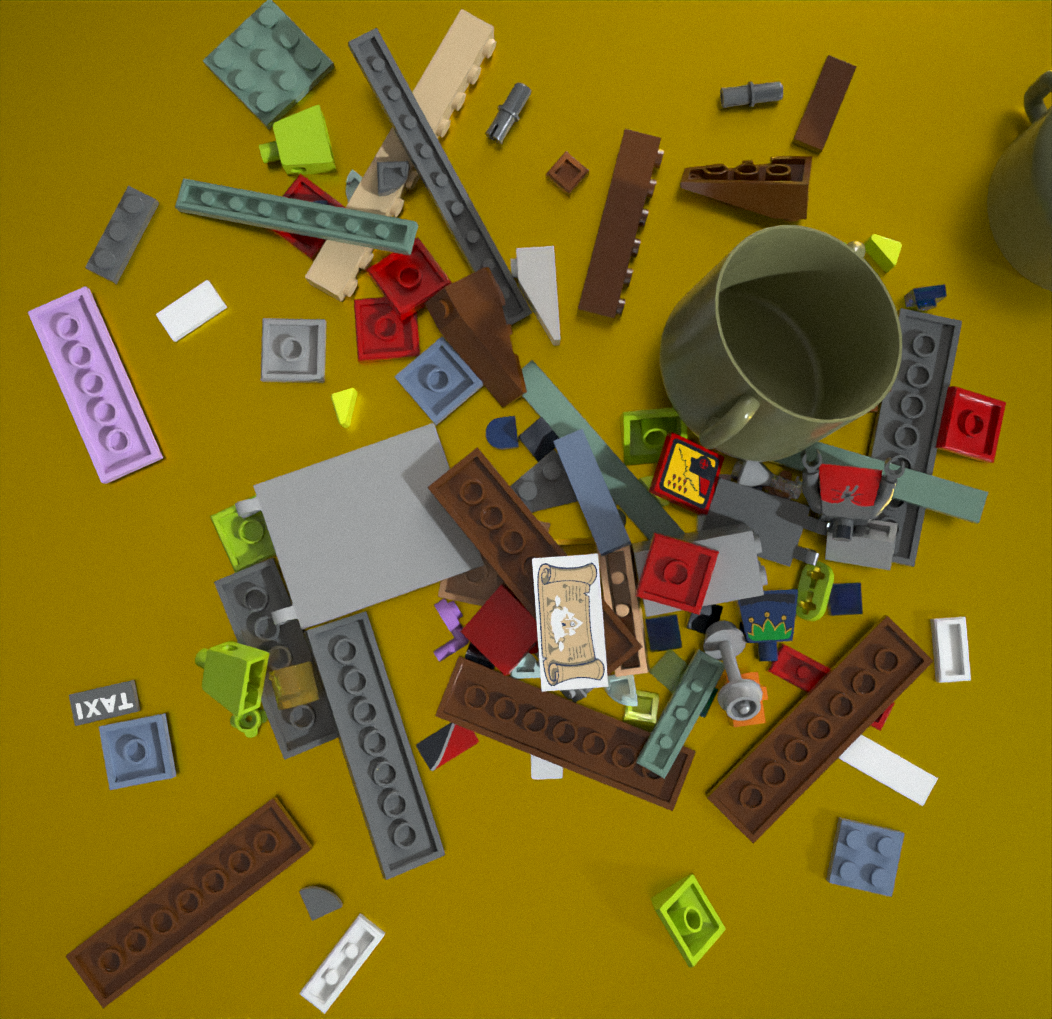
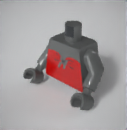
[800,449,905,542]

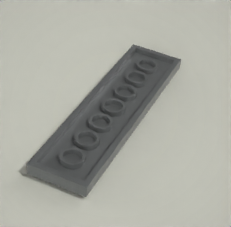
[868,308,962,567]
[304,611,445,880]

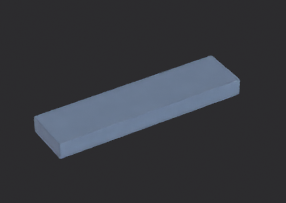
[553,429,632,556]

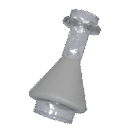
[730,459,802,501]

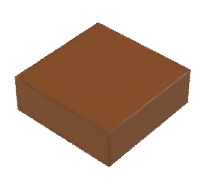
[546,151,589,197]

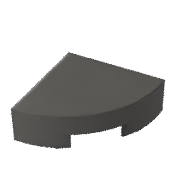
[377,161,410,197]
[299,886,343,921]

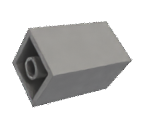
[632,522,768,617]

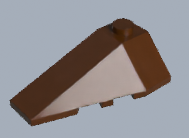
[680,156,812,222]
[424,267,527,407]

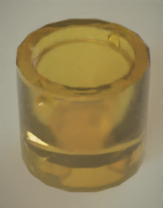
[269,661,320,710]

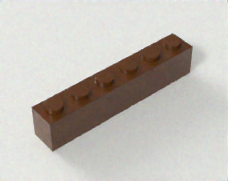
[576,129,664,325]

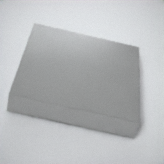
[261,318,327,383]

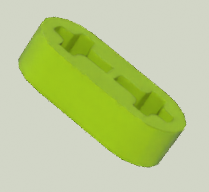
[796,561,834,621]

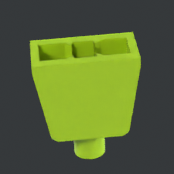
[259,105,337,175]
[195,641,270,717]

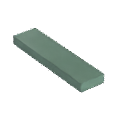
[636,649,725,779]

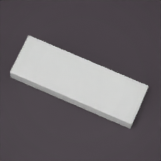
[839,735,938,806]
[300,913,385,1014]

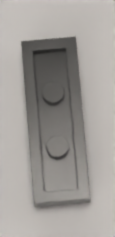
[85,186,159,284]

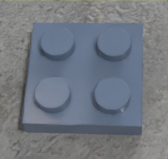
[395,336,483,425]
[99,713,176,790]
[826,817,905,897]

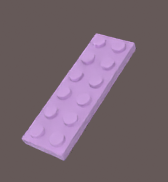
[28,286,163,484]

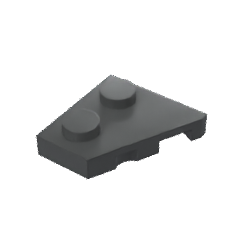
[510,450,578,513]

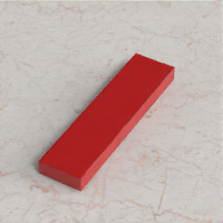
[766,643,895,731]

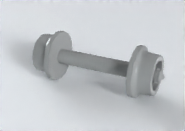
[703,621,763,721]

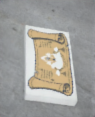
[532,554,608,692]

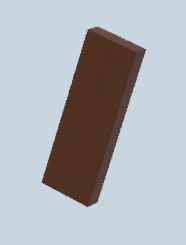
[792,55,857,154]

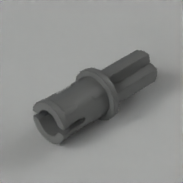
[485,82,531,145]
[720,82,783,108]

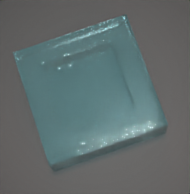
[649,648,688,693]

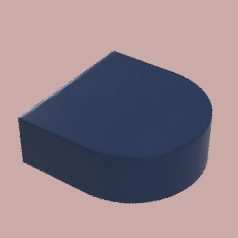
[486,416,519,450]

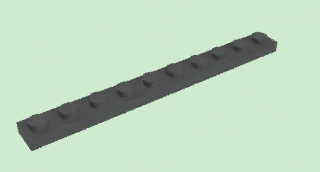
[348,28,532,325]

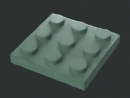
[203,0,335,130]

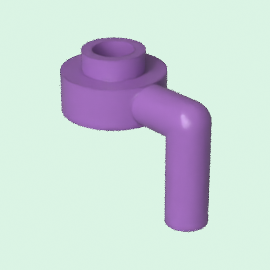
[433,598,469,662]

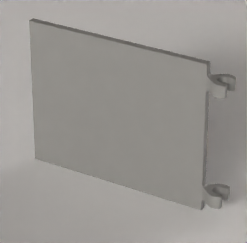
[235,423,484,630]

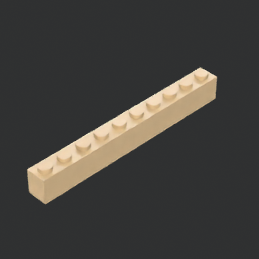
[305,9,497,302]

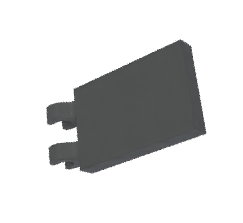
[701,477,830,567]

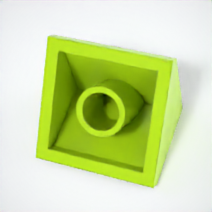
[619,407,687,465]
[650,874,726,968]

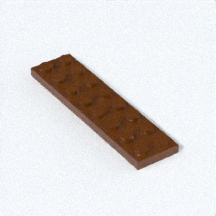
[427,447,643,689]
[706,615,933,844]
[435,656,696,811]
[65,796,313,1008]

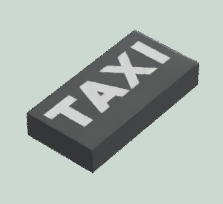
[69,680,141,726]

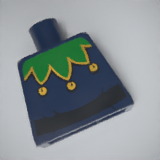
[733,589,798,661]

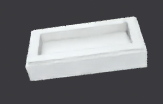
[156,280,227,342]
[930,617,971,683]

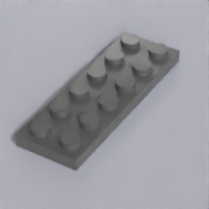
[214,558,338,760]

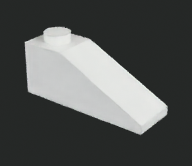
[511,246,561,346]

